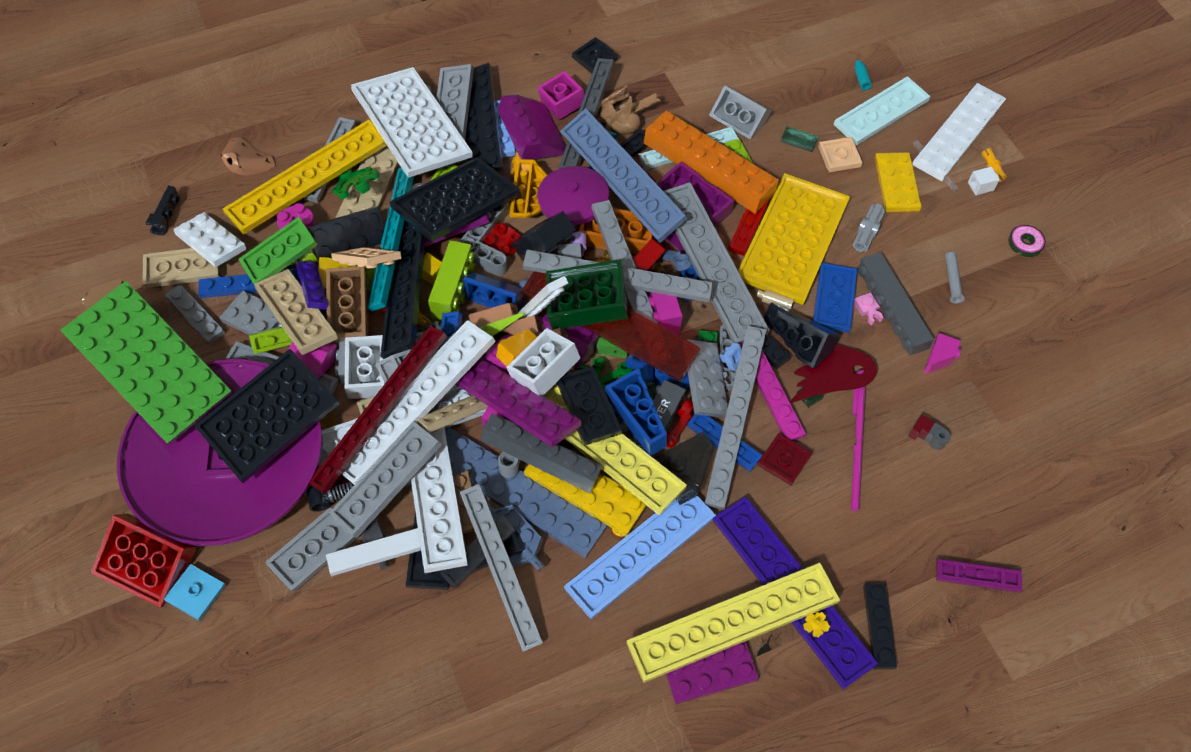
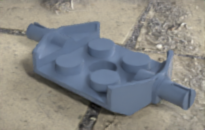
[487,502,545,572]

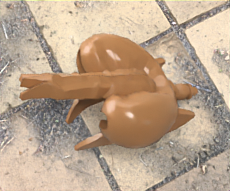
[596,85,661,134]

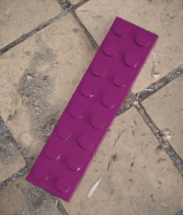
[456,357,581,447]

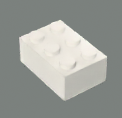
[506,328,580,396]
[344,335,385,399]

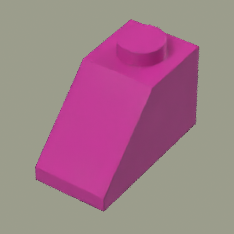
[924,333,961,373]

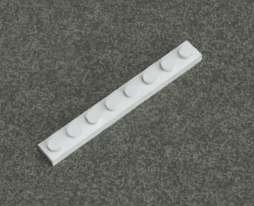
[518,276,568,319]

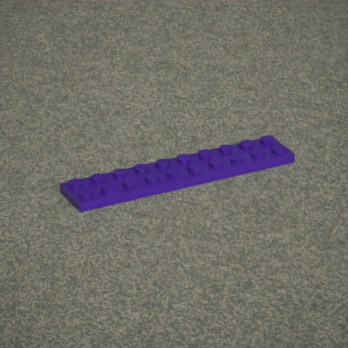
[712,497,878,690]

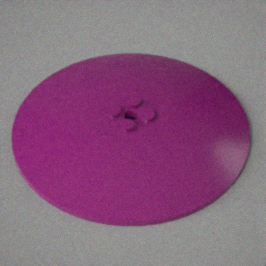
[117,359,322,546]

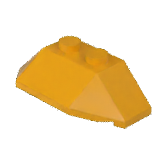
[509,159,547,218]

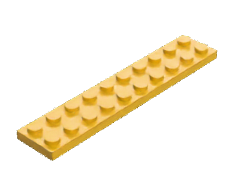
[223,120,387,234]

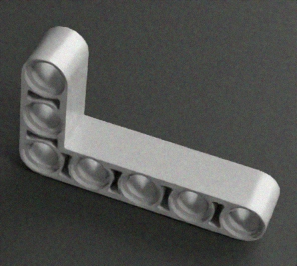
[460,200,511,276]

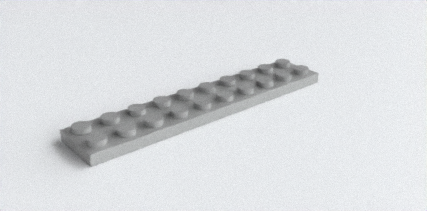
[663,183,770,344]

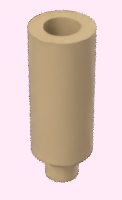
[757,289,794,310]

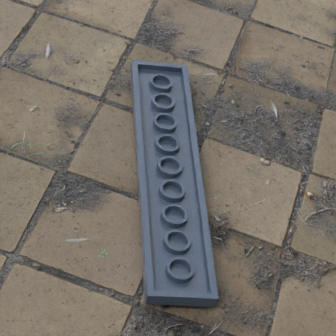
[560,108,688,242]
[445,427,608,558]

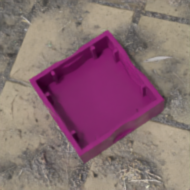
[657,161,734,254]

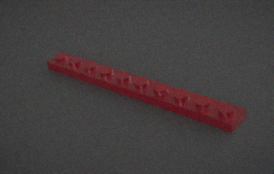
[309,326,447,494]

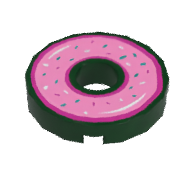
[1008,225,1046,257]

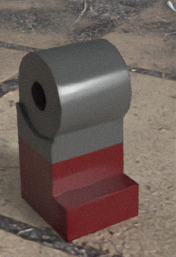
[908,415,951,450]

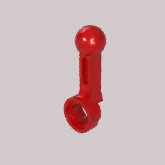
[666,398,693,448]

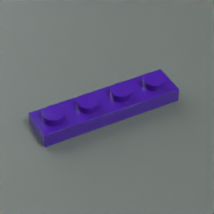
[296,260,328,310]

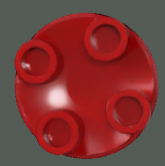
[485,223,520,256]

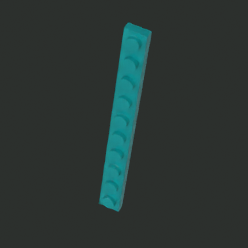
[367,168,414,312]

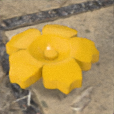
[803,612,830,638]

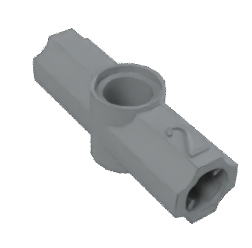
[853,203,885,253]

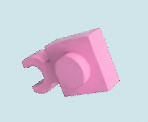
[853,292,883,325]

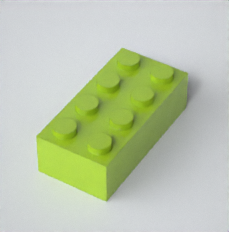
[428,240,476,323]

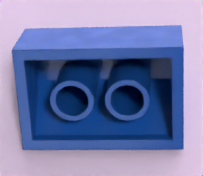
[463,273,525,312]

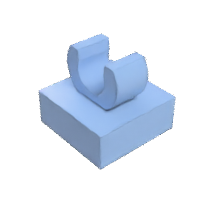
[719,343,742,370]

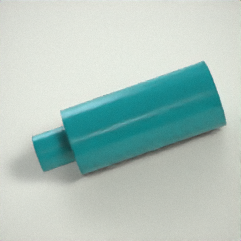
[854,60,872,90]

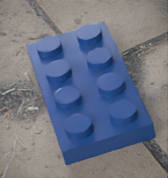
[813,263,857,333]

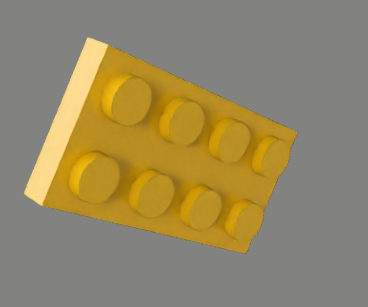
[874,152,921,212]

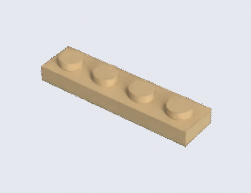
[418,395,488,433]

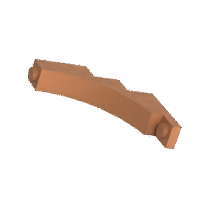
[469,303,575,374]

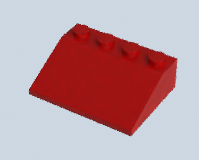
[90,513,197,608]

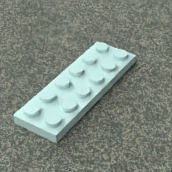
[833,76,930,145]

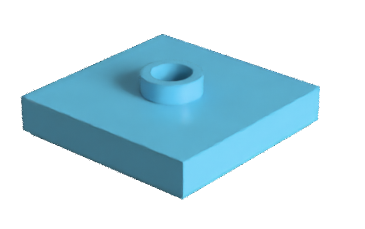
[164,564,226,621]

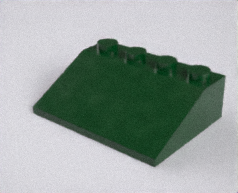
[546,259,628,330]

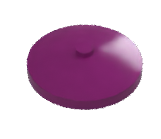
[537,166,609,225]

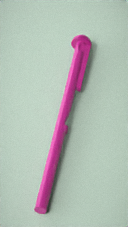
[851,370,866,511]

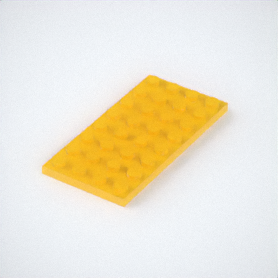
[738,173,850,305]

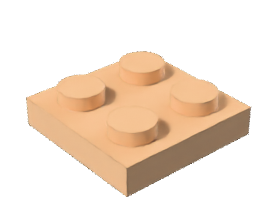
[818,137,863,173]

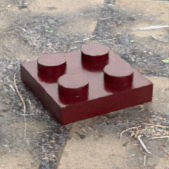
[757,433,813,486]

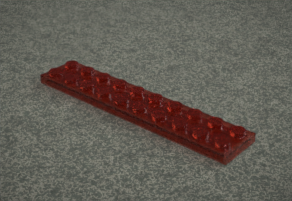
[521,271,701,382]

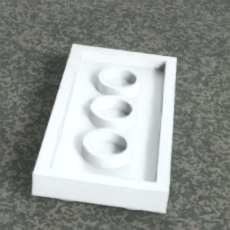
[174,212,246,267]

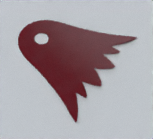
[790,344,877,403]

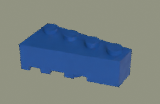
[605,368,667,456]

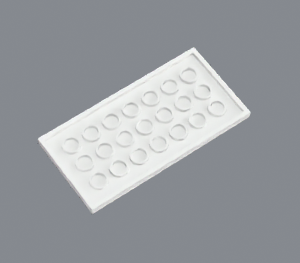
[351,67,472,178]

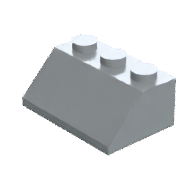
[709,85,772,140]

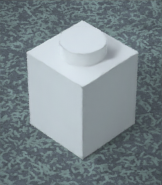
[968,167,999,195]

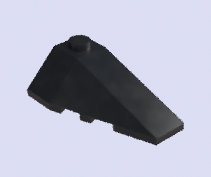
[764,302,840,368]

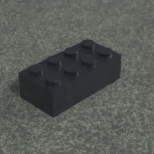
[510,211,576,261]

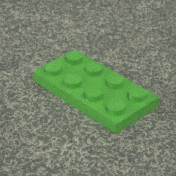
[239,216,318,284]

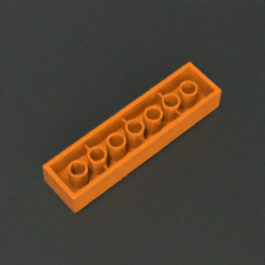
[644,110,779,214]

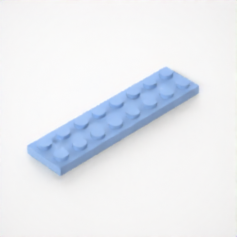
[564,486,716,620]

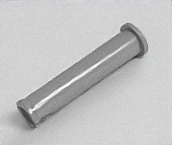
[945,252,965,304]

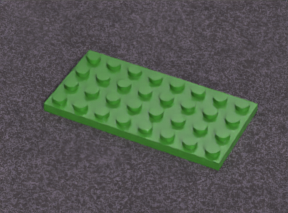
[61,281,232,445]

